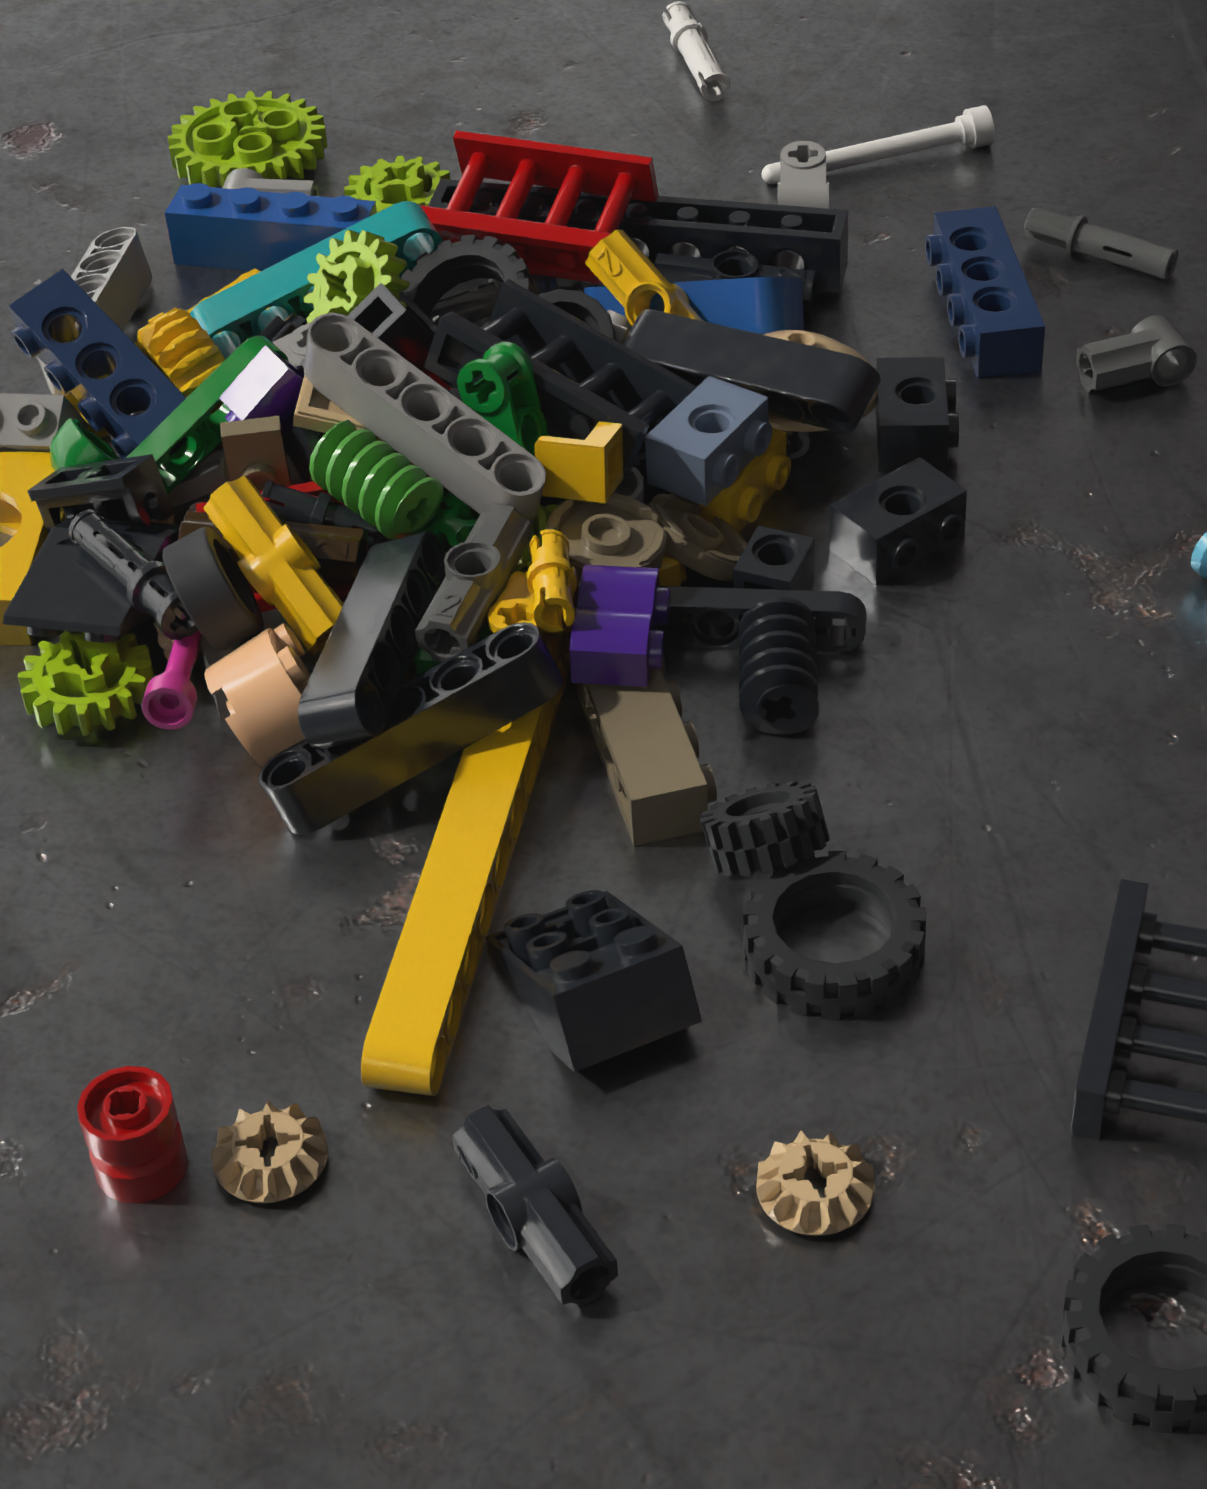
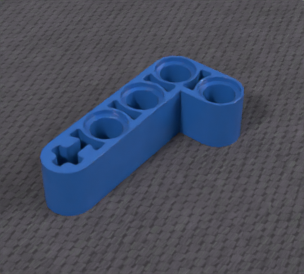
[584,277,804,335]

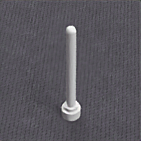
[762,105,995,184]

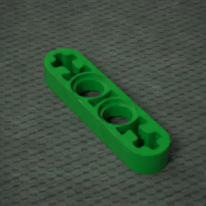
[126,336,289,494]

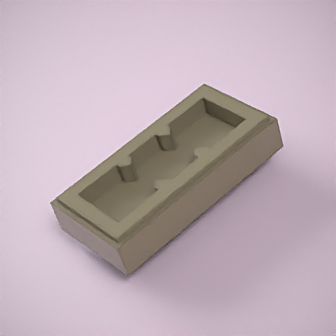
[220,416,292,492]

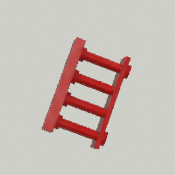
[420,130,659,285]

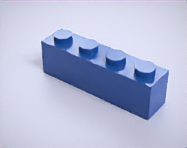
[164,183,377,271]

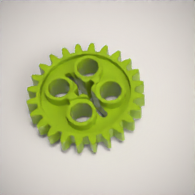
[168,91,328,188]

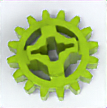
[344,155,451,213]
[304,230,409,323]
[18,631,155,736]

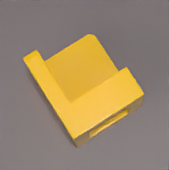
[535,421,623,503]

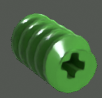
[309,420,444,540]

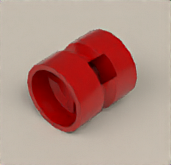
[77,1066,189,1204]

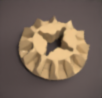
[210,1100,328,1203]
[756,1130,875,1236]

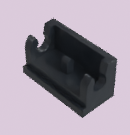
[28,454,175,533]

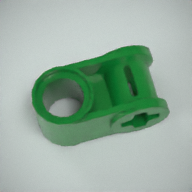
[457,341,548,456]

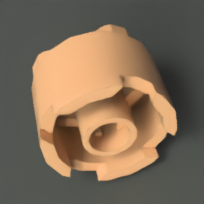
[204,623,311,767]

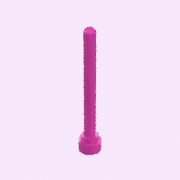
[142,613,202,730]

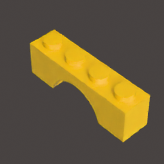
[0,451,66,645]

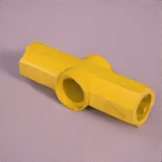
[585,230,703,326]
[203,476,343,654]

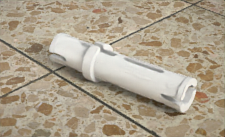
[662,1,730,101]

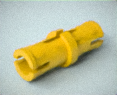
[527,529,577,632]

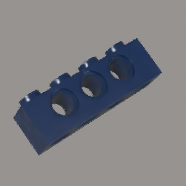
[925,206,1045,378]
[8,268,186,459]

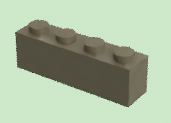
[568,632,717,846]

